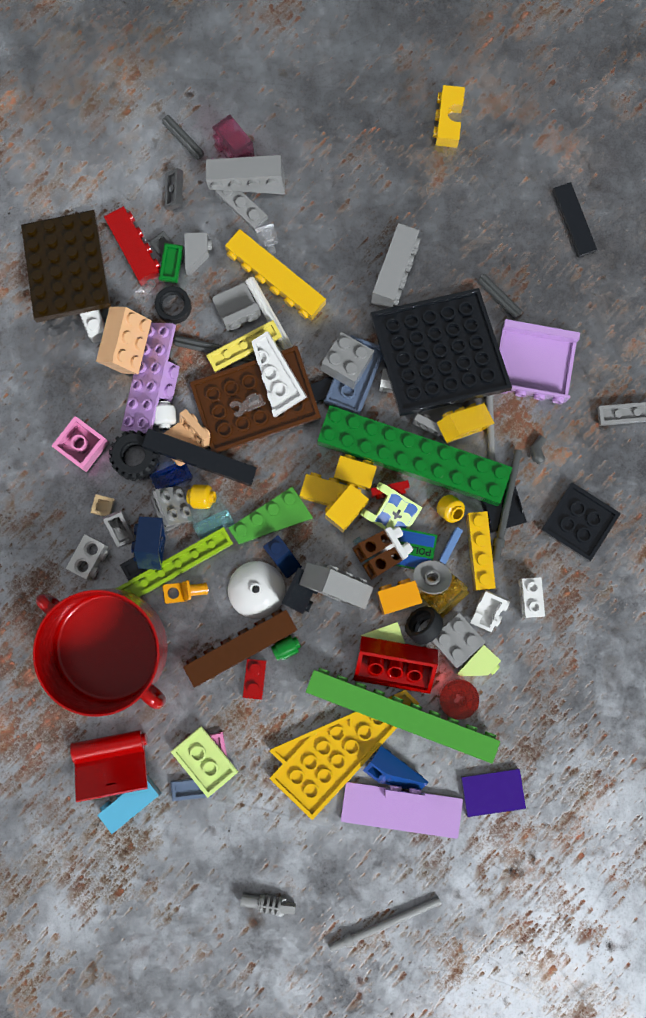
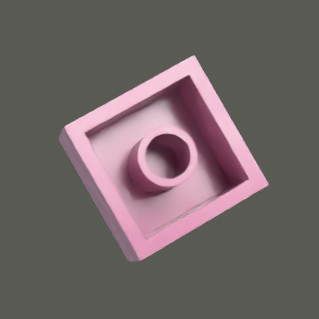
[52,416,110,472]

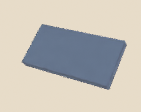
[324,335,383,415]

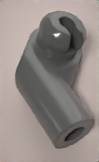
[529,435,547,464]

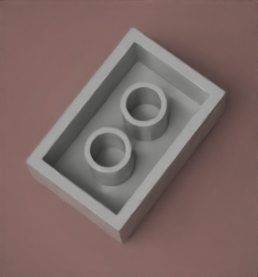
[299,561,373,609]

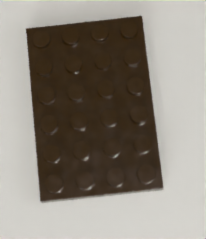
[21,210,111,323]

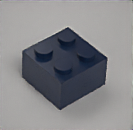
[131,516,166,570]

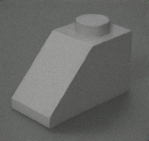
[185,232,212,275]

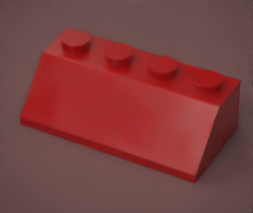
[353,636,438,694]

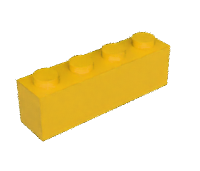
[465,511,496,591]

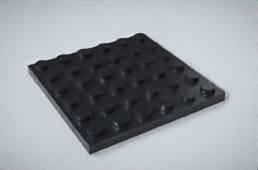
[370,288,512,416]

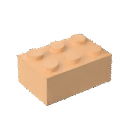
[96,307,152,374]

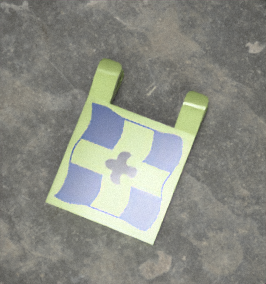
[360,482,422,530]

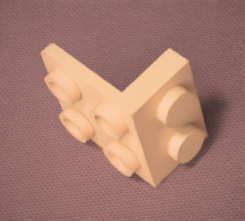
[163,409,210,466]

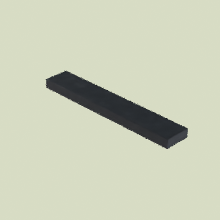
[141,428,257,486]

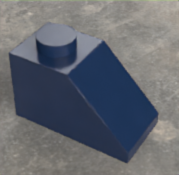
[263,535,302,579]

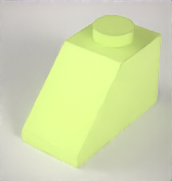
[455,645,501,676]

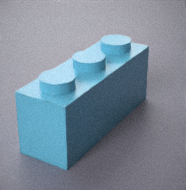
[97,775,161,834]

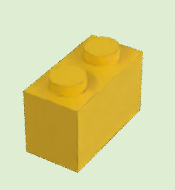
[334,454,377,491]

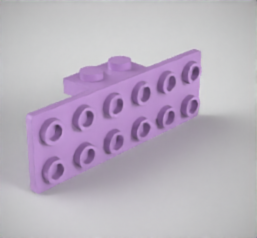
[121,323,180,434]
[341,782,463,839]

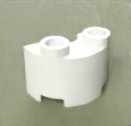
[470,590,510,632]

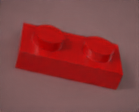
[370,480,410,500]
[243,659,267,700]

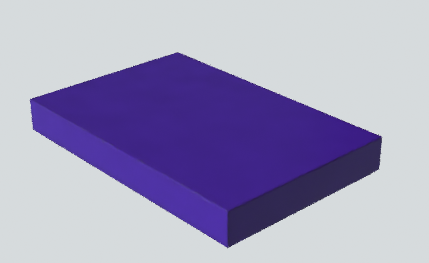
[461,768,526,817]

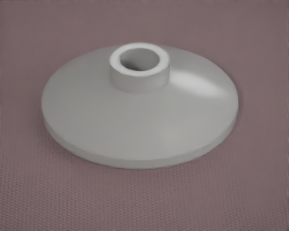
[413,560,452,594]

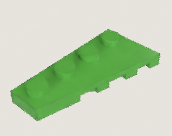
[229,486,313,545]

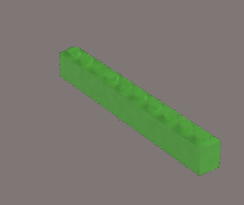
[306,668,501,764]

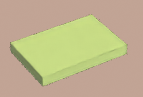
[170,726,239,798]

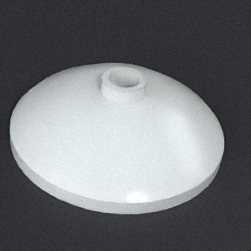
[228,561,285,619]

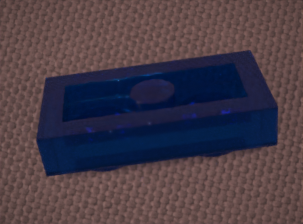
[150,463,193,489]

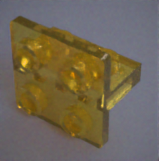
[420,573,469,618]

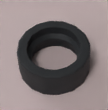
[154,286,192,324]
[405,606,443,645]

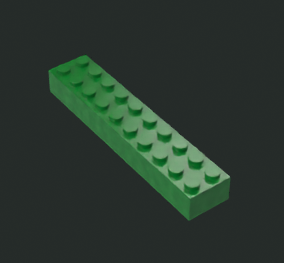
[317,405,512,506]

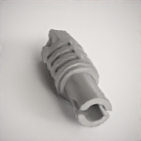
[240,893,296,916]

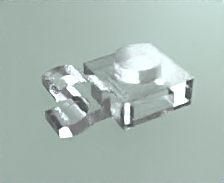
[255,224,279,257]
[230,393,266,417]

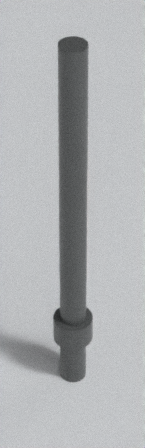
[492,449,522,563]

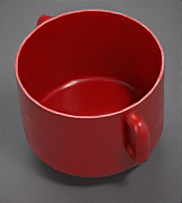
[33,589,168,717]

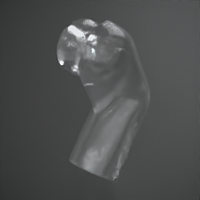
[134,279,156,304]

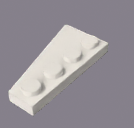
[251,331,307,417]

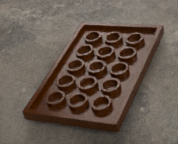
[190,346,321,453]

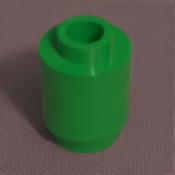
[271,635,301,661]

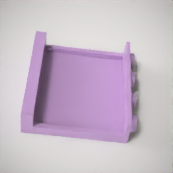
[499,319,580,404]

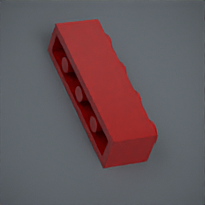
[104,206,160,286]

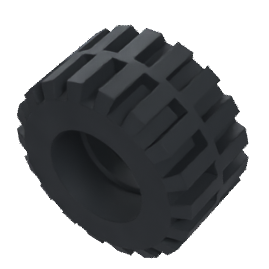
[109,430,160,481]

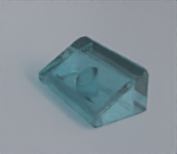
[193,509,234,539]

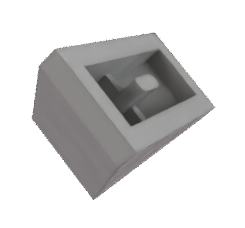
[102,510,135,547]

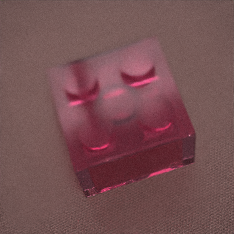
[212,115,255,158]

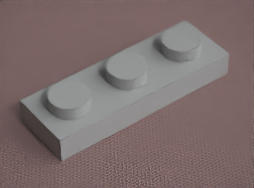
[215,190,268,231]
[597,402,646,426]

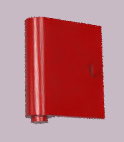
[70,730,148,802]

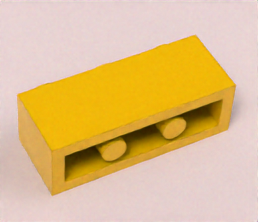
[436,403,494,443]
[299,472,361,506]

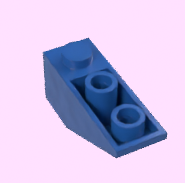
[363,746,428,790]

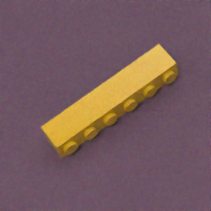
[225,229,326,321]

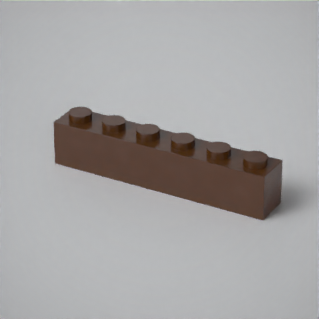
[183,609,298,688]

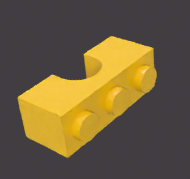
[433,85,465,148]

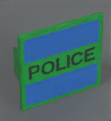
[395,528,438,570]

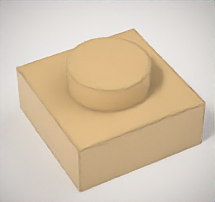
[90,494,115,516]

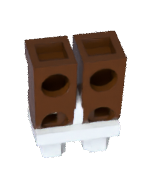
[352,526,413,580]

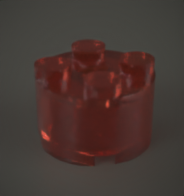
[437,679,479,720]

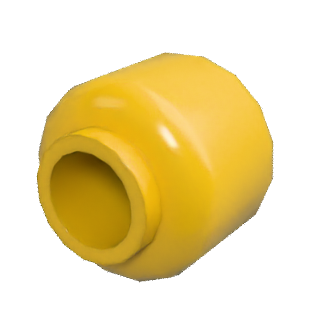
[186,484,216,509]
[436,495,465,523]

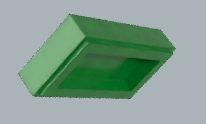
[159,243,184,283]

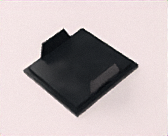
[480,486,527,533]

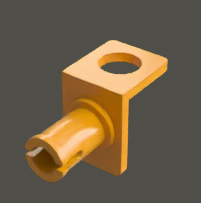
[162,580,208,604]

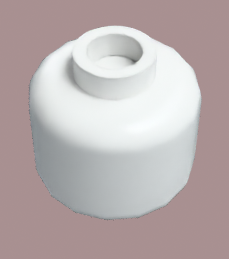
[154,401,176,430]

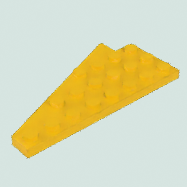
[269,690,420,820]

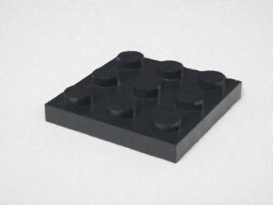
[540,482,621,562]

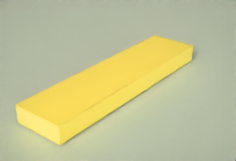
[206,320,282,373]

